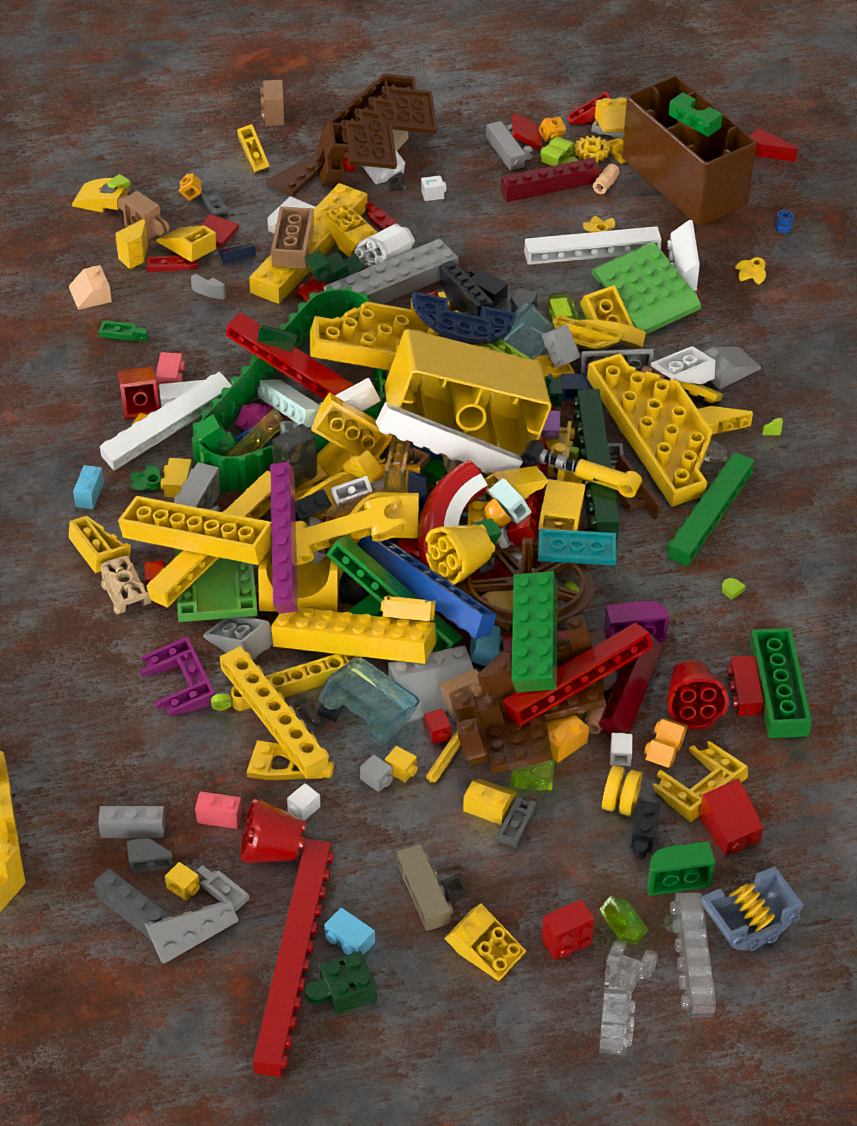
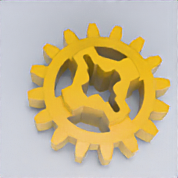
[574,136,610,163]

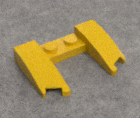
[653,741,748,822]

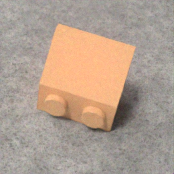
[69,265,112,310]

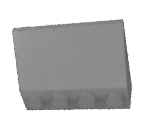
[388,645,473,723]

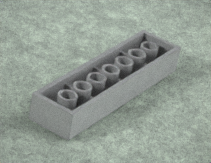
[324,239,458,304]

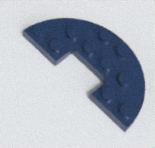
[411,291,516,345]

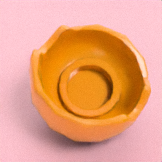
[485,499,511,527]

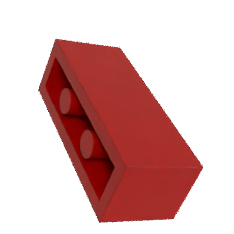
[726,656,764,716]

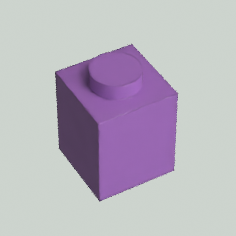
[541,411,560,440]

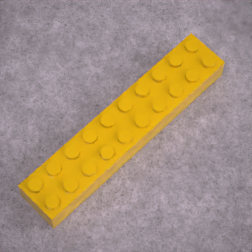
[249,183,367,304]

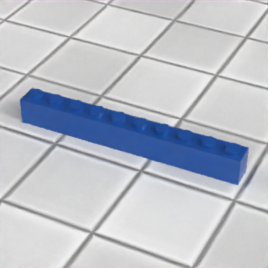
[358,535,497,638]

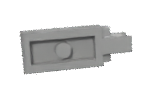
[196,865,249,912]

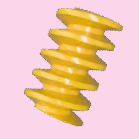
[729,884,775,932]

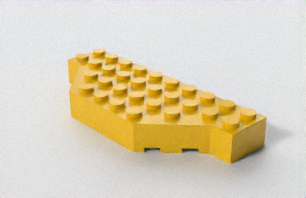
[310,302,489,371]
[587,353,713,507]

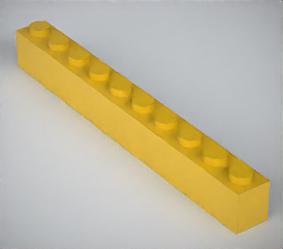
[146,471,271,608]

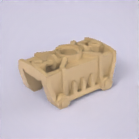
[101,556,152,615]

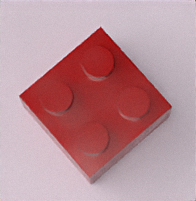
[541,899,595,960]

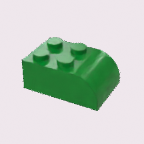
[647,841,715,896]

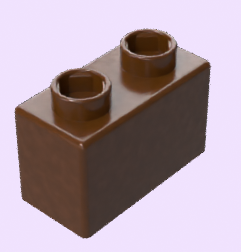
[622,76,756,226]

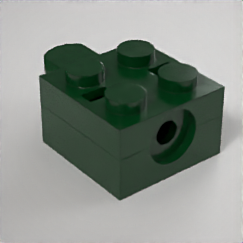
[306,951,377,1015]

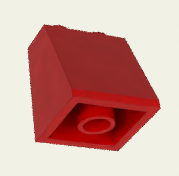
[117,366,160,419]
[699,778,764,856]

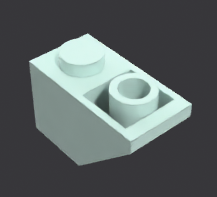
[489,478,531,524]

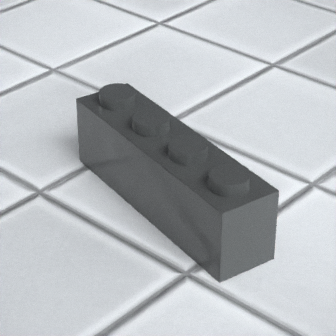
[94,868,170,940]

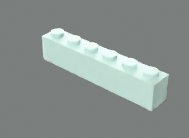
[258,380,320,427]

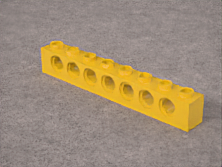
[220,646,329,779]

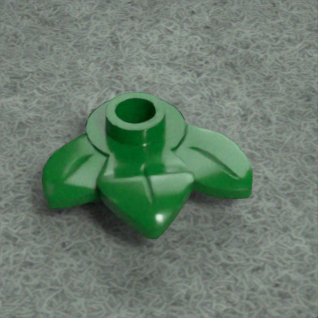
[130,464,162,491]

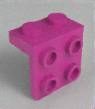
[235,403,287,435]

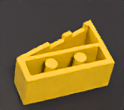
[69,516,131,573]

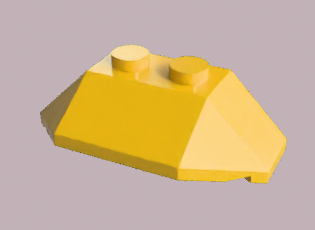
[552,315,624,351]

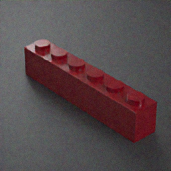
[501,157,600,202]
[598,631,663,737]

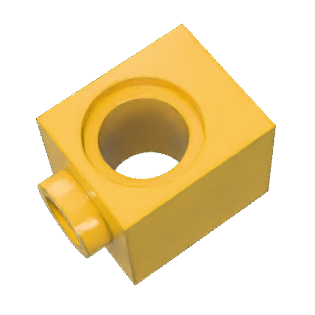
[165,862,200,901]

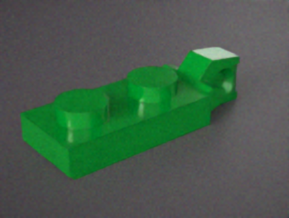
[98,320,149,341]

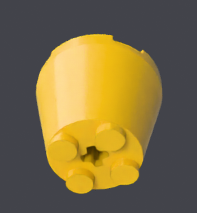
[425,524,495,585]

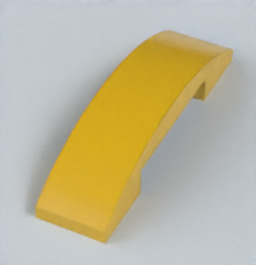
[579,320,646,349]

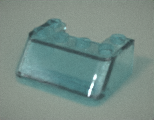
[318,657,420,746]

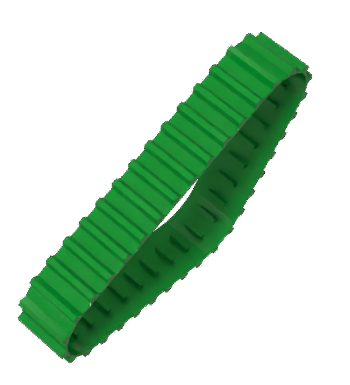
[192,286,387,494]

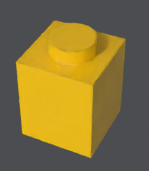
[385,746,418,783]

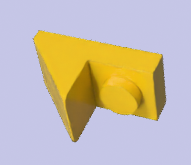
[343,450,384,483]

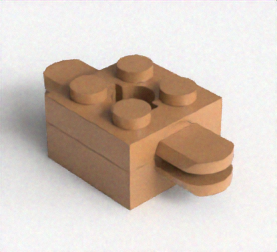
[117,191,169,241]

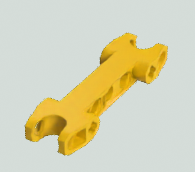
[296,496,408,565]

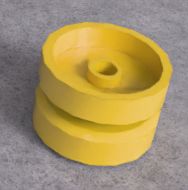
[602,765,642,817]

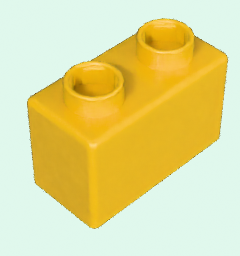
[384,329,552,463]

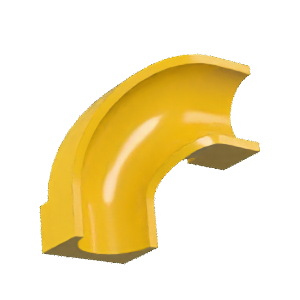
[258,464,420,612]

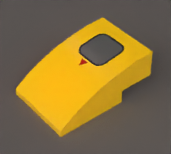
[72,178,130,212]

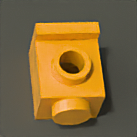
[179,173,202,201]

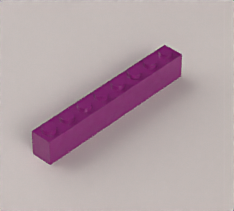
[270,462,298,614]

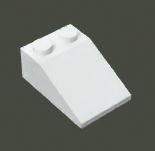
[651,346,715,384]

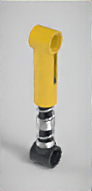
[521,440,642,498]

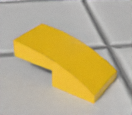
[606,138,625,164]

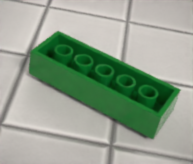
[512,571,558,693]
[749,628,812,738]

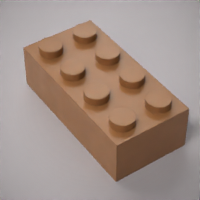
[271,206,314,269]

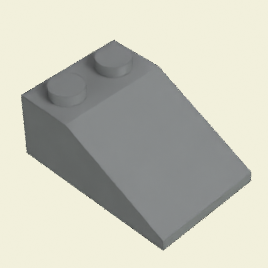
[703,347,761,389]
[203,617,273,661]

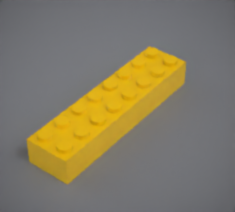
[118,496,272,565]
[271,608,436,664]

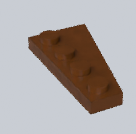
[266,152,325,197]

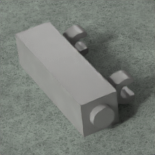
[486,121,533,171]

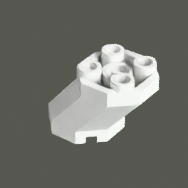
[354,224,415,269]

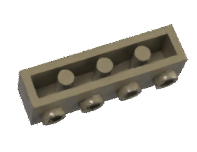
[396,844,453,931]

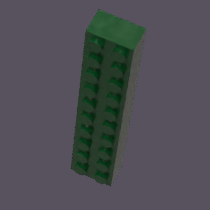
[573,389,620,547]

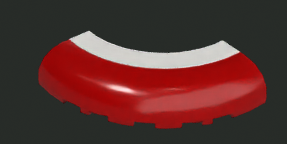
[418,460,488,569]

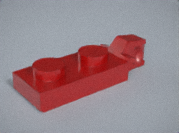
[365,202,402,231]

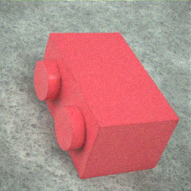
[155,352,186,390]
[195,791,242,829]

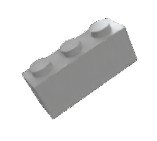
[98,806,165,838]

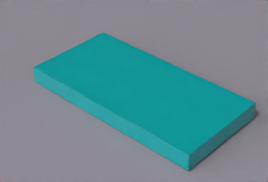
[538,529,616,565]

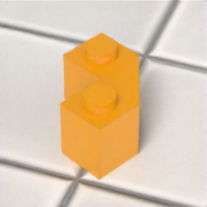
[644,718,688,768]

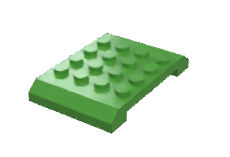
[591,242,701,334]
[175,548,257,622]

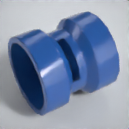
[775,210,794,233]

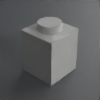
[360,754,393,792]

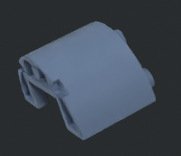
[701,866,804,951]

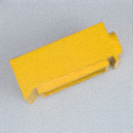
[381,596,436,621]

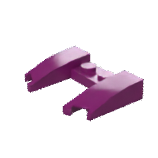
[140,636,216,716]

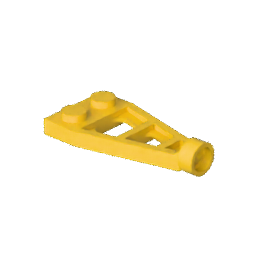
[247,740,334,780]

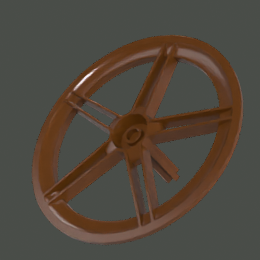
[457,538,595,626]

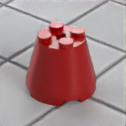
[667,661,729,729]
[240,799,306,863]

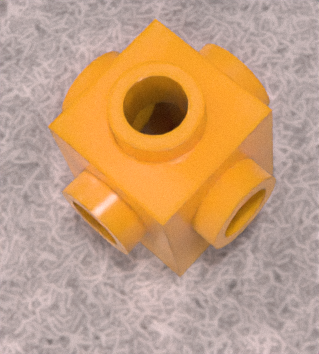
[539,117,566,142]

